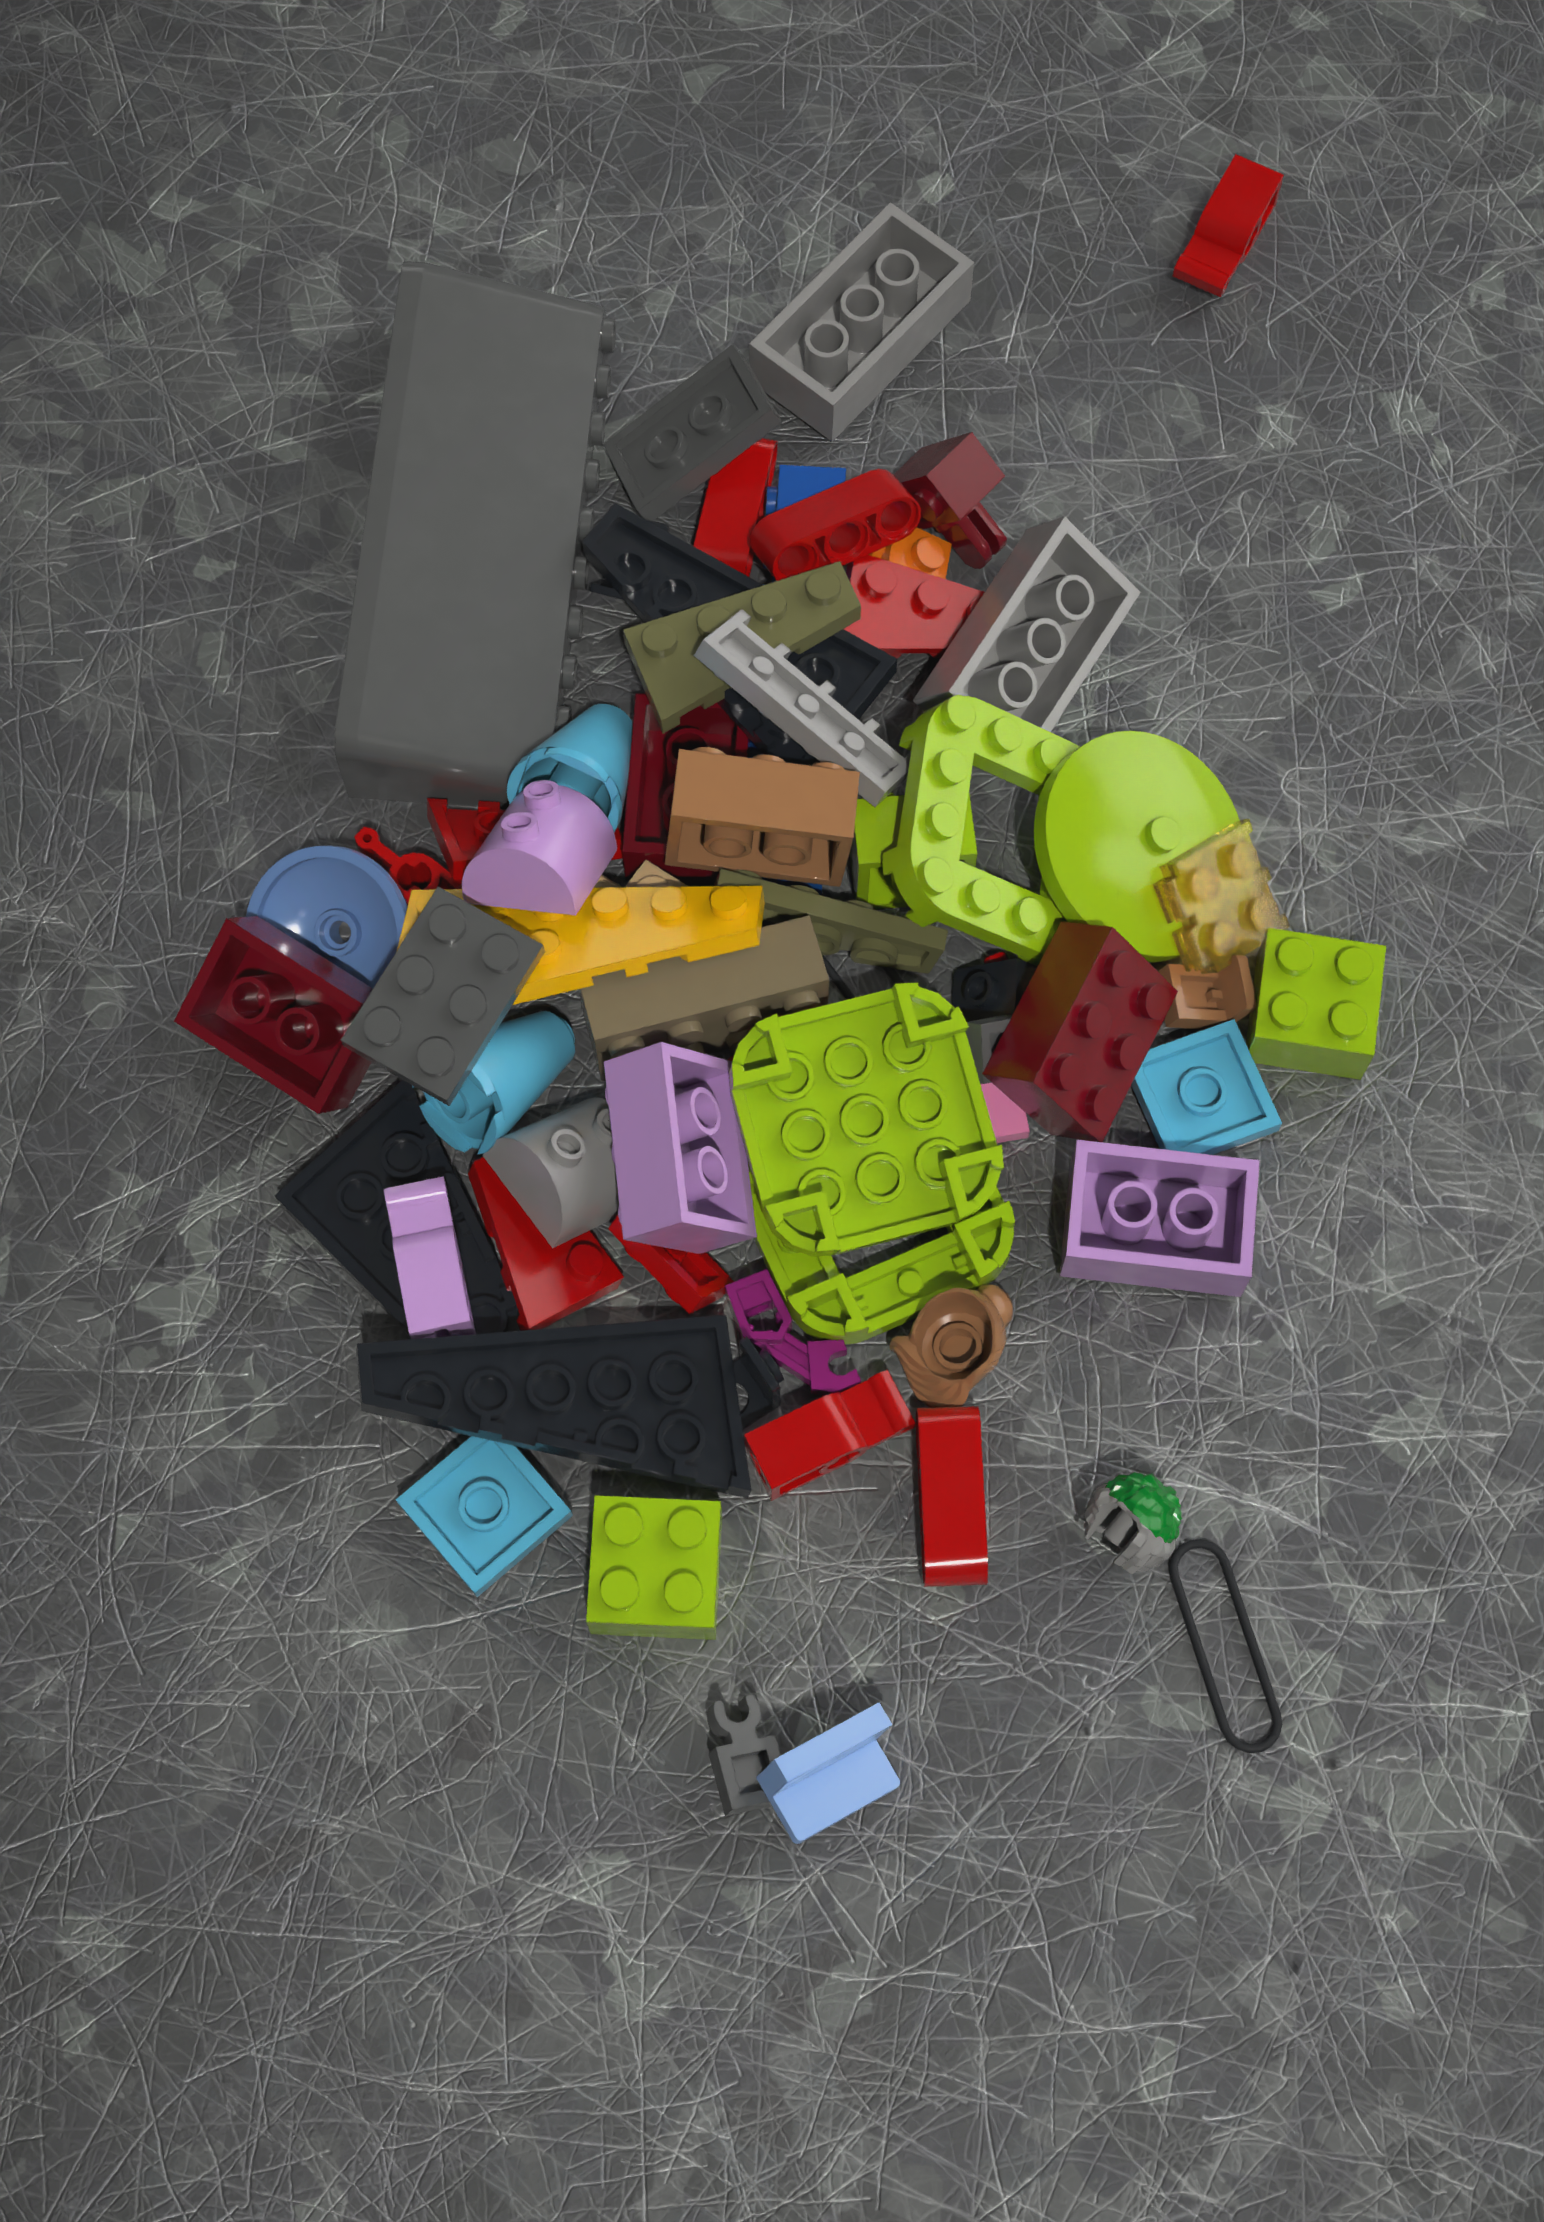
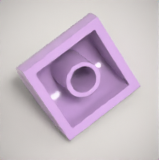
[462,780,617,916]

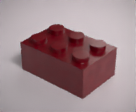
[622,693,750,885]
[174,916,373,1114]
[982,922,1178,1142]

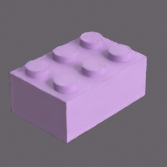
[604,1042,757,1254]
[1060,1140,1260,1297]

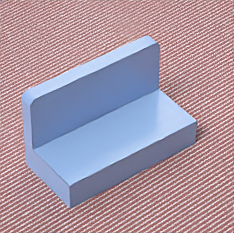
[756,1703,900,1844]

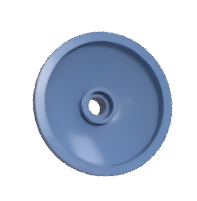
[246,845,407,988]

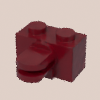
[894,432,1007,569]

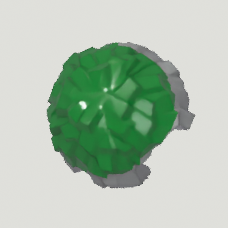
[1083,1472,1182,1574]

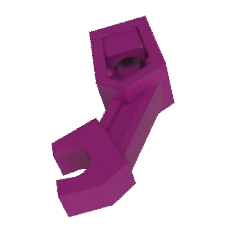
[725,1269,861,1396]

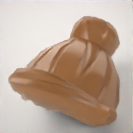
[889,1284,1013,1408]

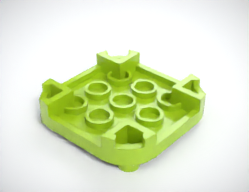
[729,983,1004,1256]

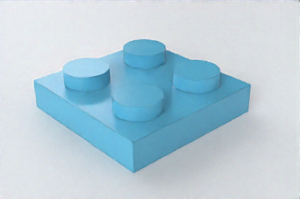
[1131,1019,1282,1155]
[396,1436,573,1597]

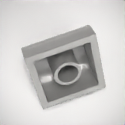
[482,1097,619,1248]

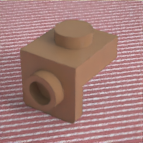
[1158,955,1257,1029]

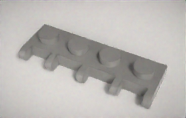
[694,609,911,807]

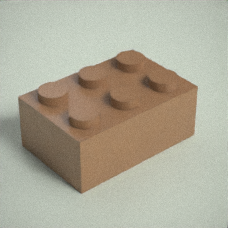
[665,747,860,887]

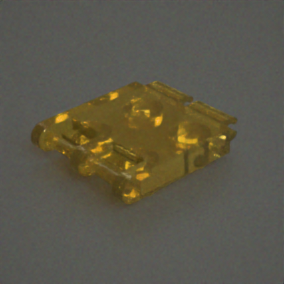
[1153,819,1290,974]

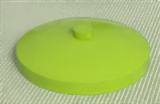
[1034,731,1247,962]

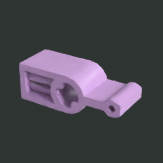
[384,1176,476,1339]

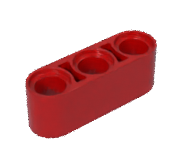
[694,438,778,577]
[750,469,921,581]
[916,1406,988,1587]

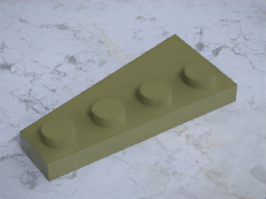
[623,561,861,734]

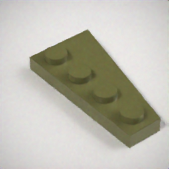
[713,869,948,974]

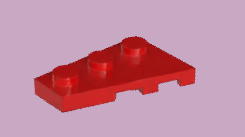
[468,1157,624,1331]

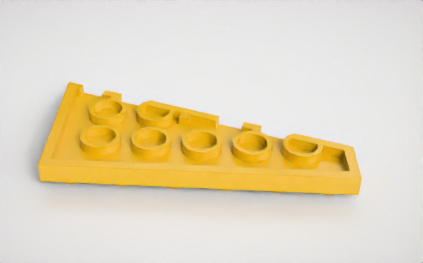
[396,886,765,1005]

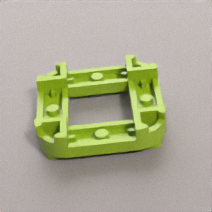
[882,695,1080,967]
[747,1159,1015,1345]

